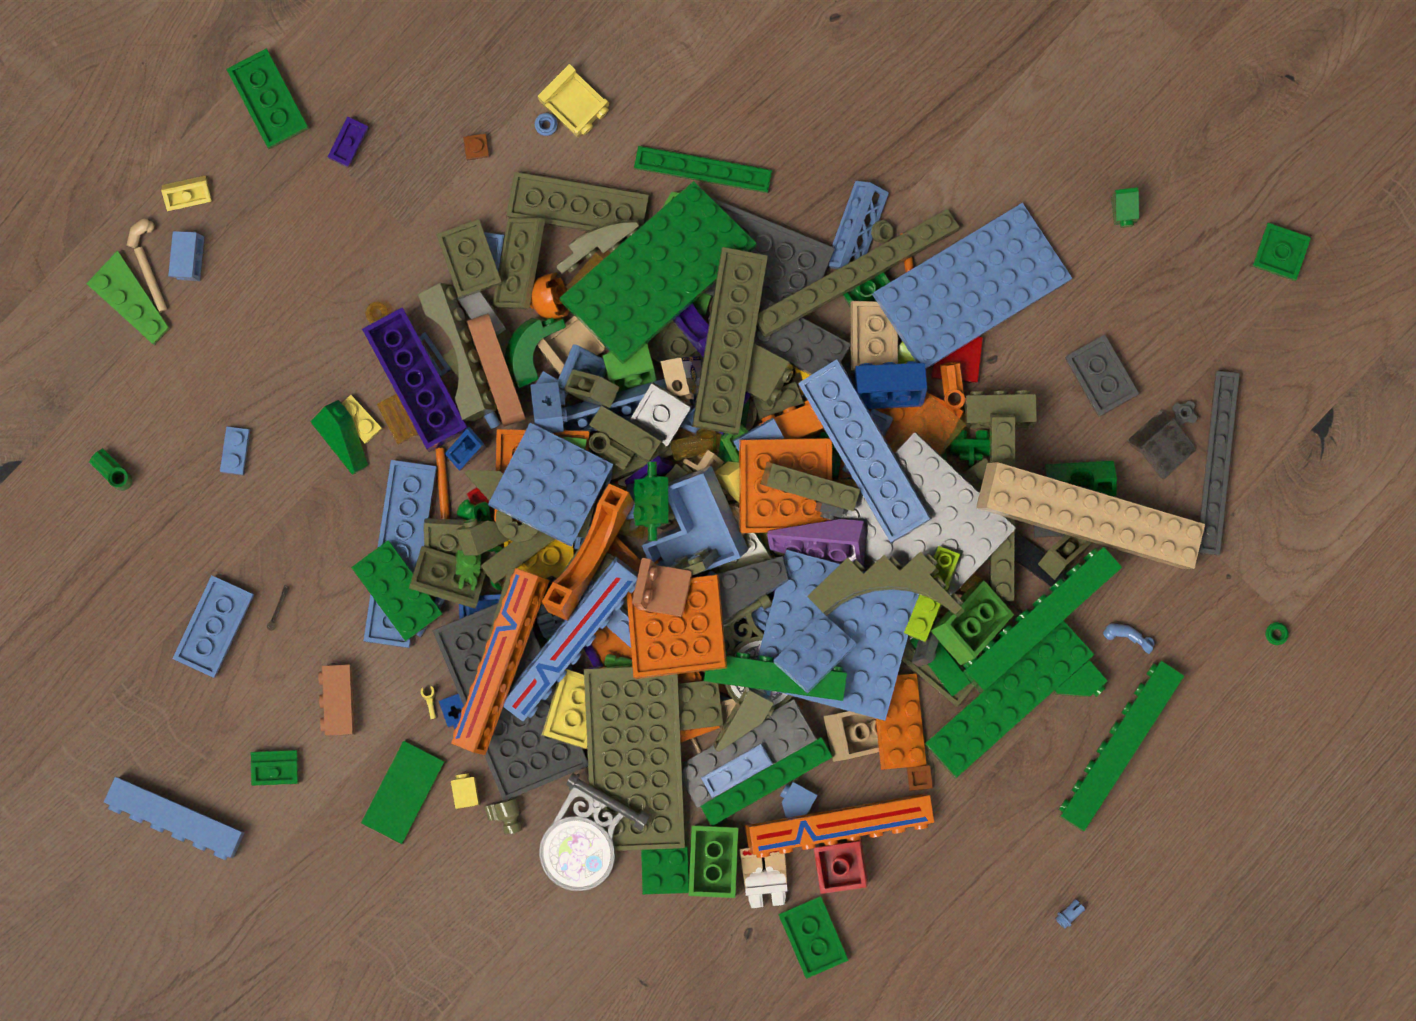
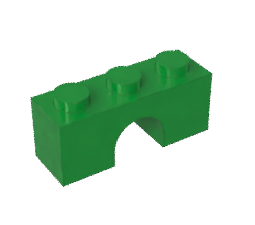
[1045,461,1117,496]

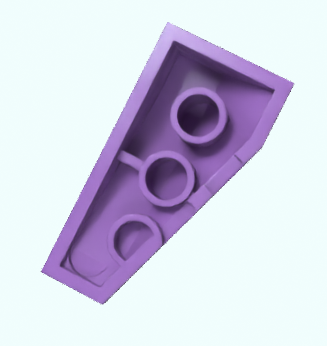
[767,519,866,567]

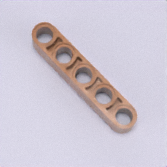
[467,313,526,427]

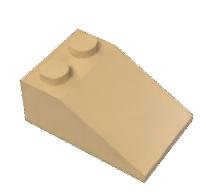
[823,711,879,762]

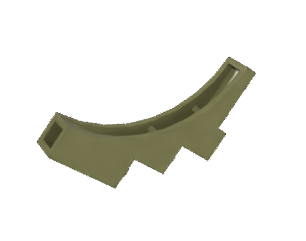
[807,552,964,617]

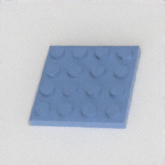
[488,423,613,547]

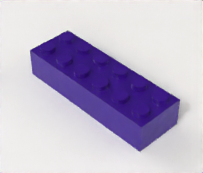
[362,307,467,452]

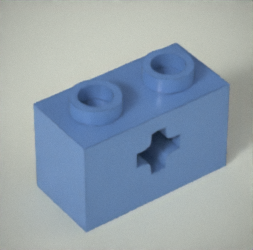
[531,382,567,433]

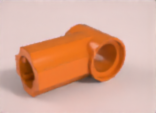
[940,362,965,410]

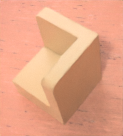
[683,450,724,472]

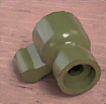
[484,798,523,835]

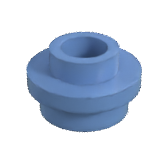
[535,113,557,136]

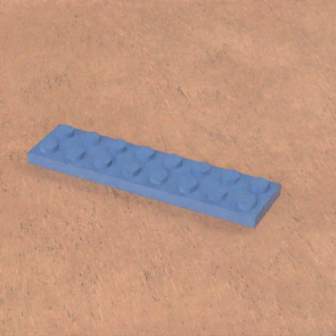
[798,359,931,543]
[363,460,437,648]

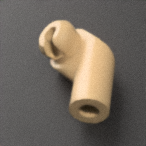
[126,218,154,248]

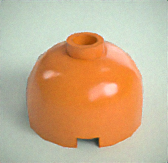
[530,272,569,319]

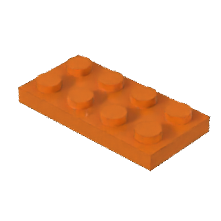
[876,674,927,770]

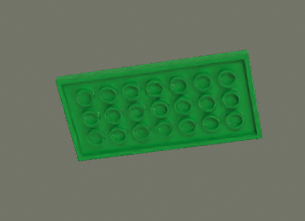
[560,181,757,364]

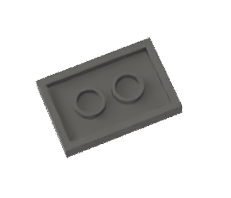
[1065,335,1139,417]

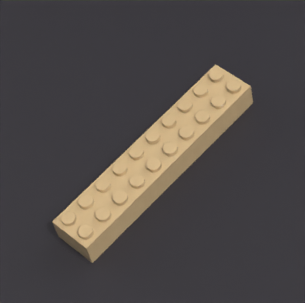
[976,462,1205,569]

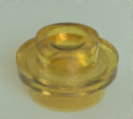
[365,302,388,324]

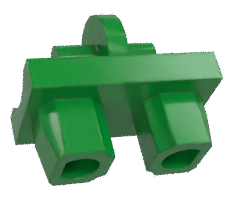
[950,430,990,467]

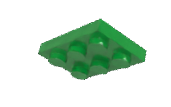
[778,896,849,979]

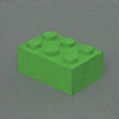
[931,581,1014,665]
[689,826,738,898]

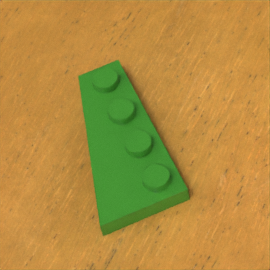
[86,250,170,345]

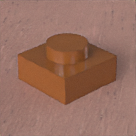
[463,133,489,161]
[907,765,932,791]

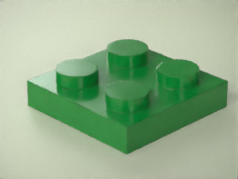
[1252,223,1311,281]
[641,847,689,895]

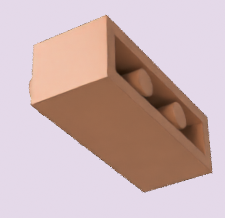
[318,665,355,736]

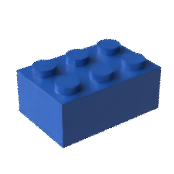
[853,361,927,409]

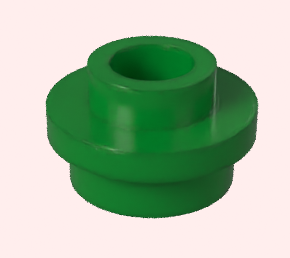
[1265,622,1289,646]

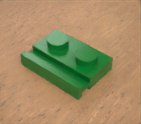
[250,750,299,786]

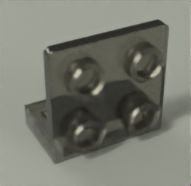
[1127,410,1196,479]

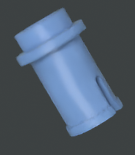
[1055,899,1085,929]

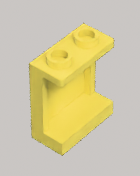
[538,64,609,138]

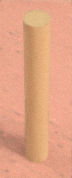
[134,247,167,313]

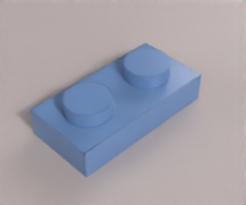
[220,427,250,476]

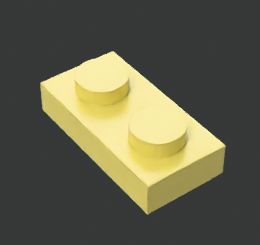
[341,395,382,444]

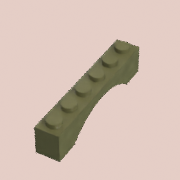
[418,283,496,421]

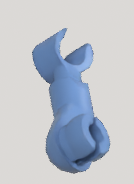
[1103,623,1154,654]

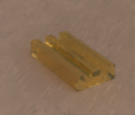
[377,394,418,445]

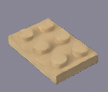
[851,301,898,371]

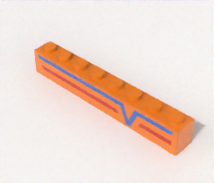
[451,568,550,755]
[745,793,934,858]

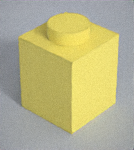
[451,773,480,809]

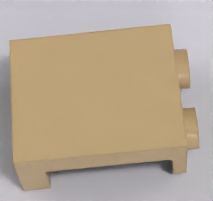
[537,316,607,375]

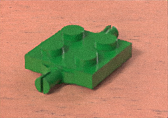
[633,462,668,541]

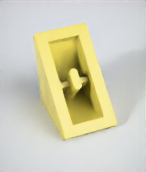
[714,461,739,503]

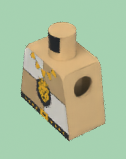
[661,356,702,409]

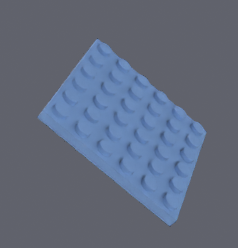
[757,550,919,721]

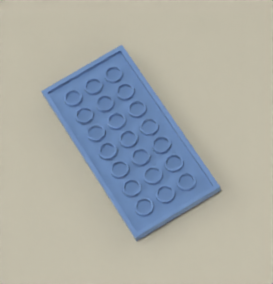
[872,203,1072,369]

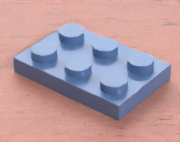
[774,613,856,693]

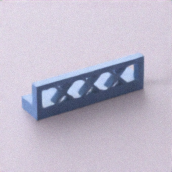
[828,181,889,269]

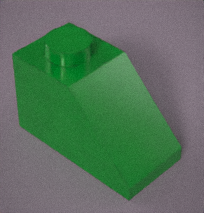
[1111,187,1139,228]
[1053,660,1107,697]

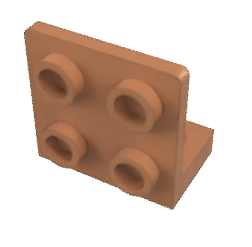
[632,558,692,617]

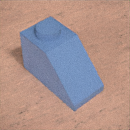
[780,782,817,818]

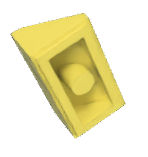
[161,176,212,211]

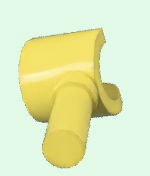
[421,686,436,719]

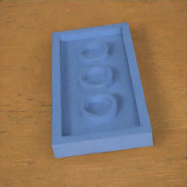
[172,575,254,678]

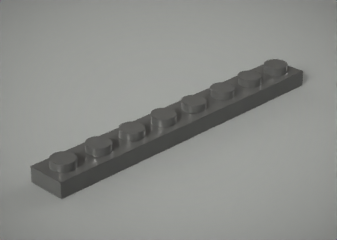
[1198,371,1239,556]

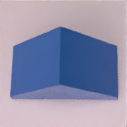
[445,427,486,471]

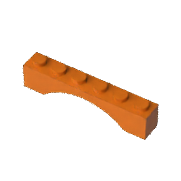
[542,484,634,621]

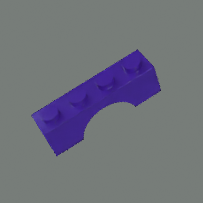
[673,303,709,357]

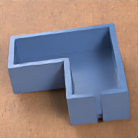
[642,466,748,575]

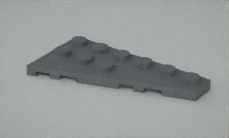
[716,556,789,623]

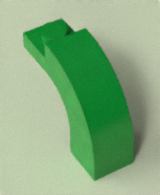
[505,318,566,388]

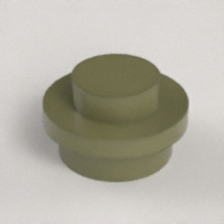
[871,220,893,243]

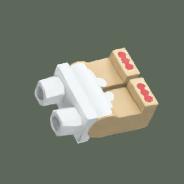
[740,848,788,908]

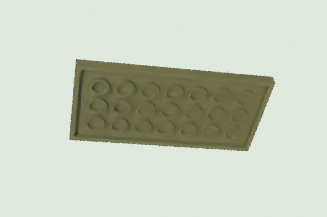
[584,666,685,851]

